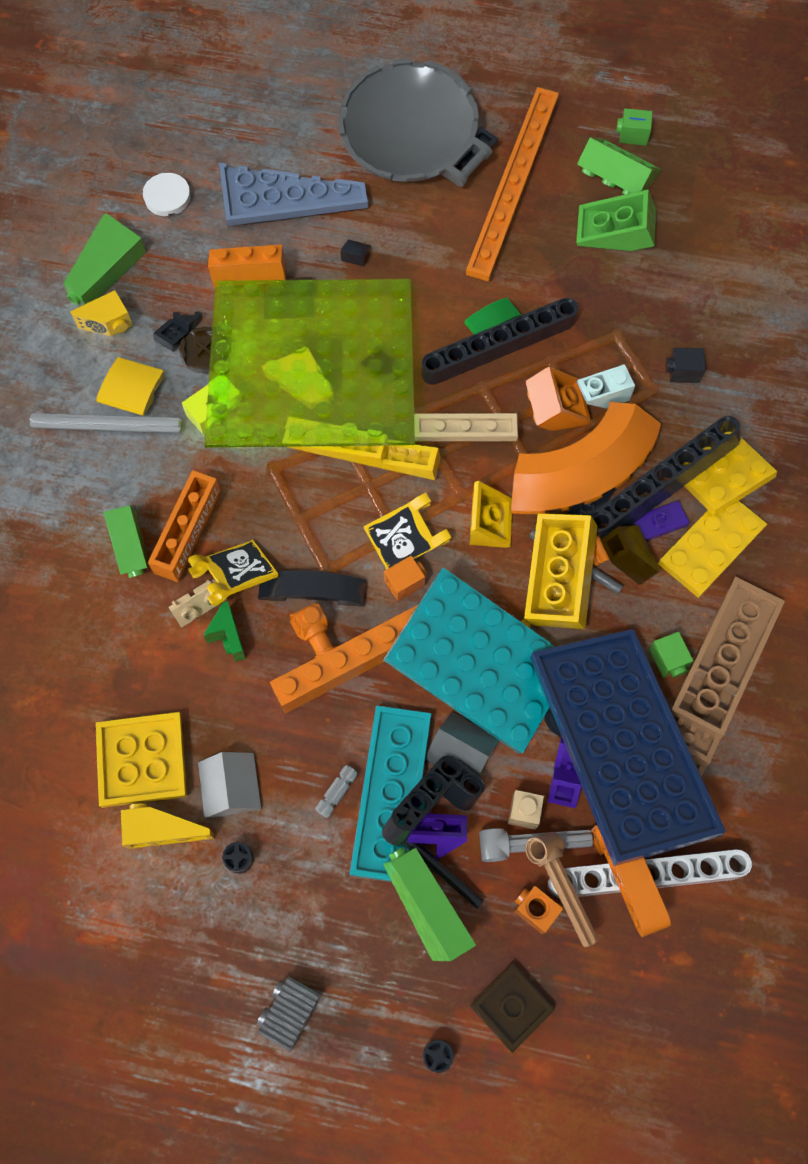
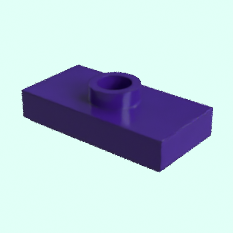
[632,501,689,541]

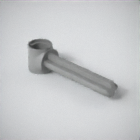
[479,829,593,862]

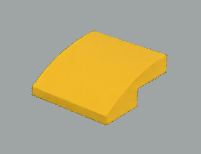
[96,357,164,416]

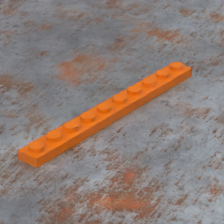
[466,87,559,282]

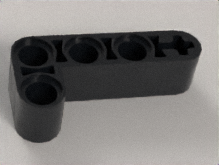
[382,755,485,846]

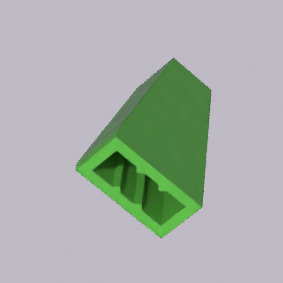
[63,213,146,306]
[383,847,476,961]

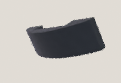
[258,570,367,607]

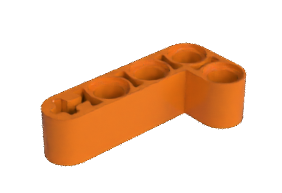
[591,825,671,937]

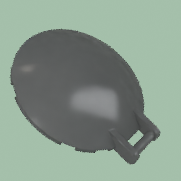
[339,59,493,187]

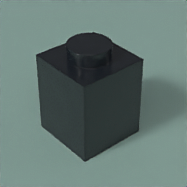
[665,348,706,383]

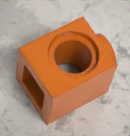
[515,886,563,935]

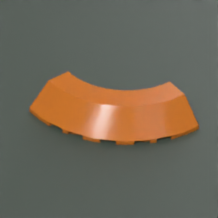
[511,402,661,515]

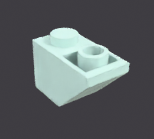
[577,364,635,408]

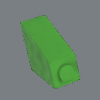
[103,505,150,578]

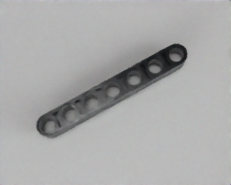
[421,298,578,385]
[591,416,741,539]

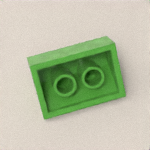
[577,137,662,195]

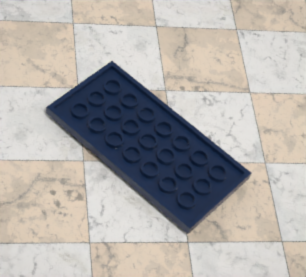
[530,629,726,866]

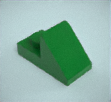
[204,601,246,662]

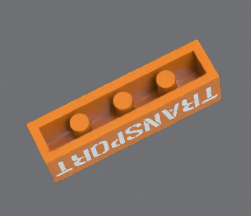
[148,470,221,582]

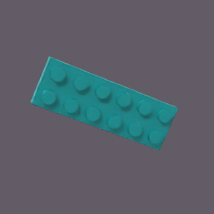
[349,706,431,882]

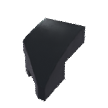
[153,311,202,352]

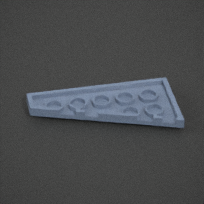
[219,163,368,226]

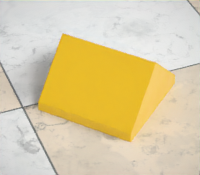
[469,481,512,548]

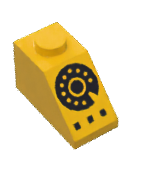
[70,290,133,336]

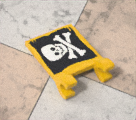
[363,493,452,570]
[188,540,278,606]

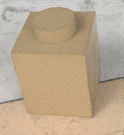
[507,790,544,830]

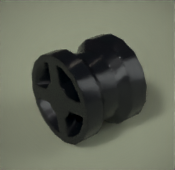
[222,842,254,874]
[423,1040,454,1073]

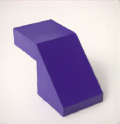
[548,737,581,808]

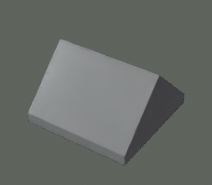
[198,752,261,819]

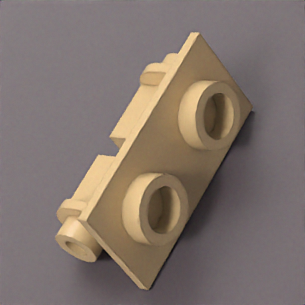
[168,579,227,628]

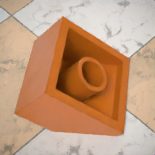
[526,367,592,431]

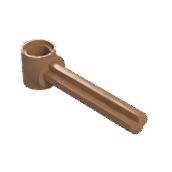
[525,832,598,947]

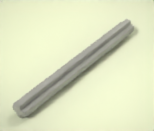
[30,413,182,433]

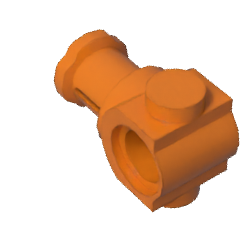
[290,603,336,658]

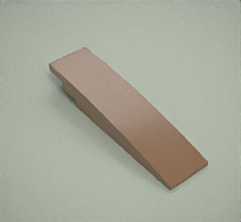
[670,576,785,777]

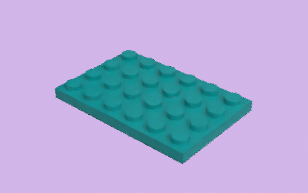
[383,568,555,754]

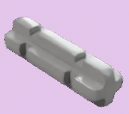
[316,765,357,818]

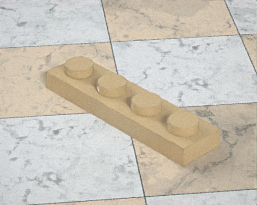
[414,413,518,441]

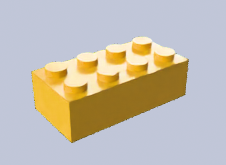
[524,514,597,629]

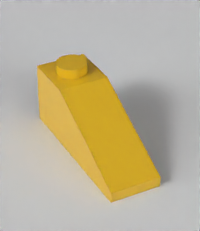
[121,803,214,849]

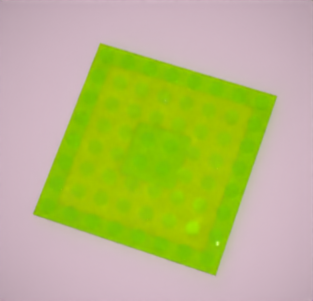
[205,279,415,448]

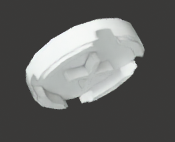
[143,173,191,216]

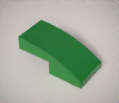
[464,297,521,334]

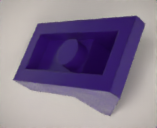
[408,814,467,859]

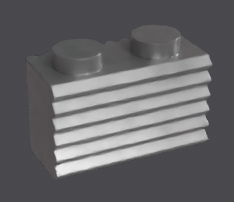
[257,976,321,1052]

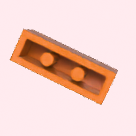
[208,244,287,289]

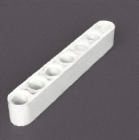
[548,850,752,898]

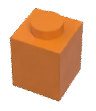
[383,556,427,602]

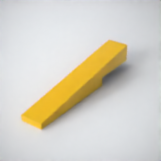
[282,421,441,480]

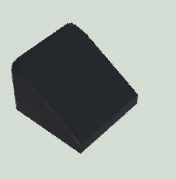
[340,239,371,266]

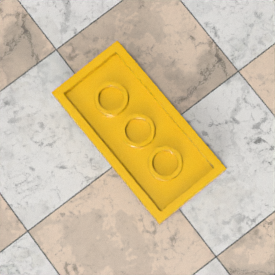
[658,501,767,598]

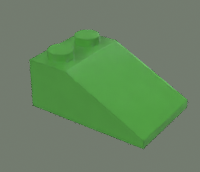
[576,190,656,251]

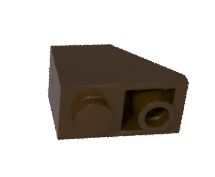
[600,525,661,585]

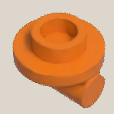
[593,535,610,566]

